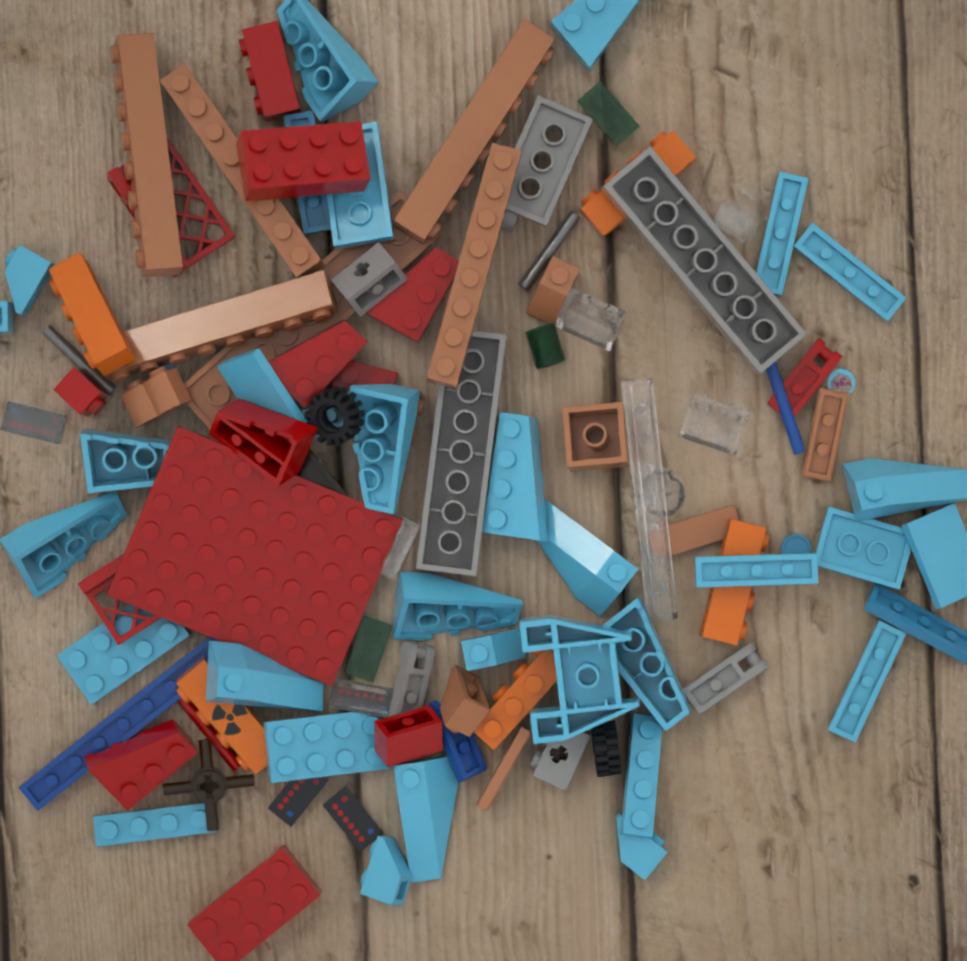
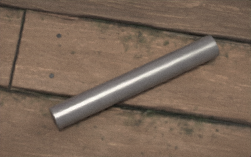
[518,211,580,291]
[42,325,116,396]

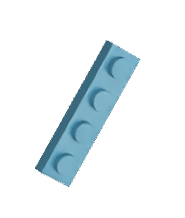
[756,171,809,296]
[793,223,906,322]
[694,553,818,588]
[827,620,907,743]
[620,713,662,839]
[93,802,217,847]

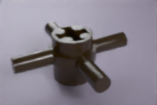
[163,739,255,831]

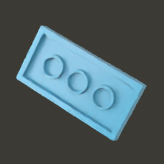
[327,122,395,249]
[57,604,191,705]
[263,712,390,783]

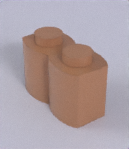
[121,366,192,428]

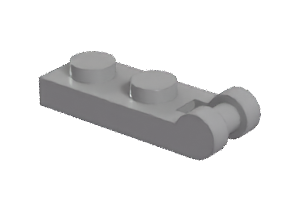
[388,641,435,717]
[683,642,769,715]

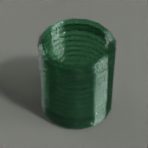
[524,323,567,370]

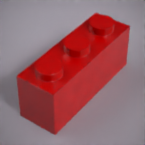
[239,21,301,122]

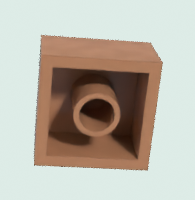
[562,402,630,472]

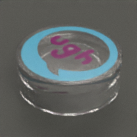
[825,368,857,396]

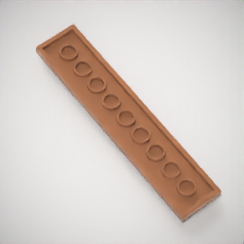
[184,191,441,430]

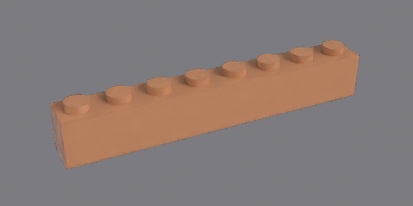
[393,19,556,245]
[110,33,183,277]
[160,63,325,278]
[427,142,522,390]
[101,270,338,382]

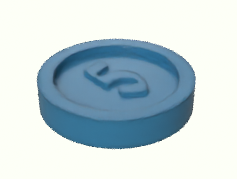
[781,534,811,554]

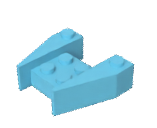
[519,615,640,744]

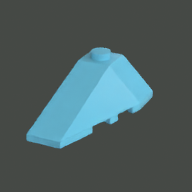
[350,384,420,515]
[841,458,967,522]
[0,491,127,599]
[537,498,638,616]
[393,572,523,641]
[206,641,324,712]
[393,755,458,883]

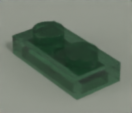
[577,81,640,147]
[345,615,393,682]

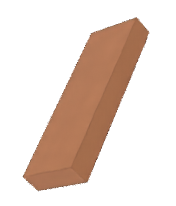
[801,387,849,482]
[647,505,739,560]
[477,725,531,811]

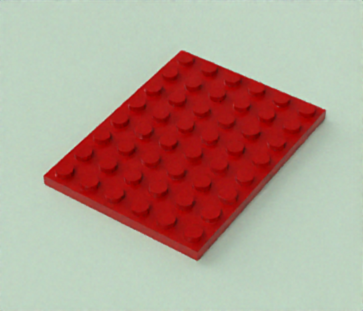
[107,425,403,686]

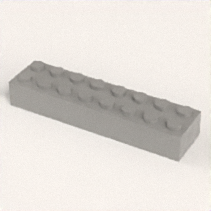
[600,146,807,374]
[416,330,506,576]

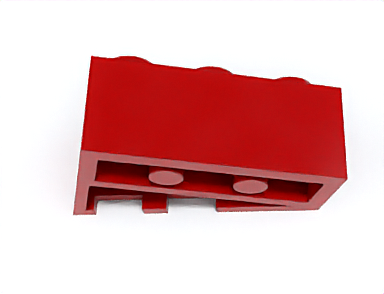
[366,247,459,344]
[268,319,367,408]
[209,398,318,486]
[84,719,198,811]

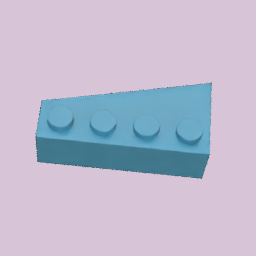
[550,0,641,73]
[482,412,549,542]
[80,428,171,493]
[602,597,692,731]

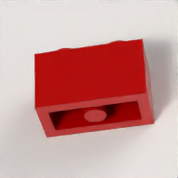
[53,367,108,417]
[374,705,443,767]

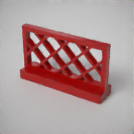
[107,137,235,278]
[77,554,162,645]

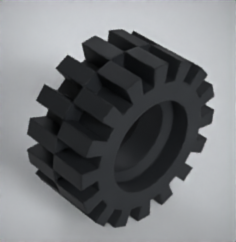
[305,387,365,446]
[591,720,622,777]

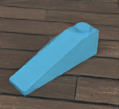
[277,0,379,121]

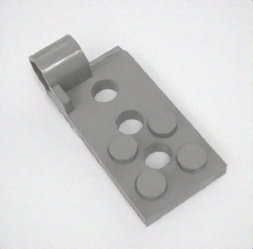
[501,95,593,233]

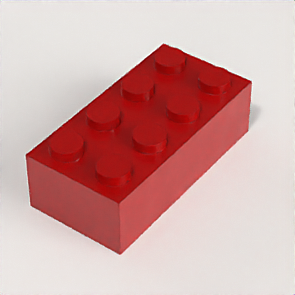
[236,121,371,201]
[187,844,322,961]

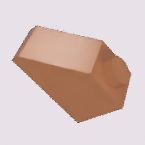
[526,256,580,326]
[440,665,490,737]

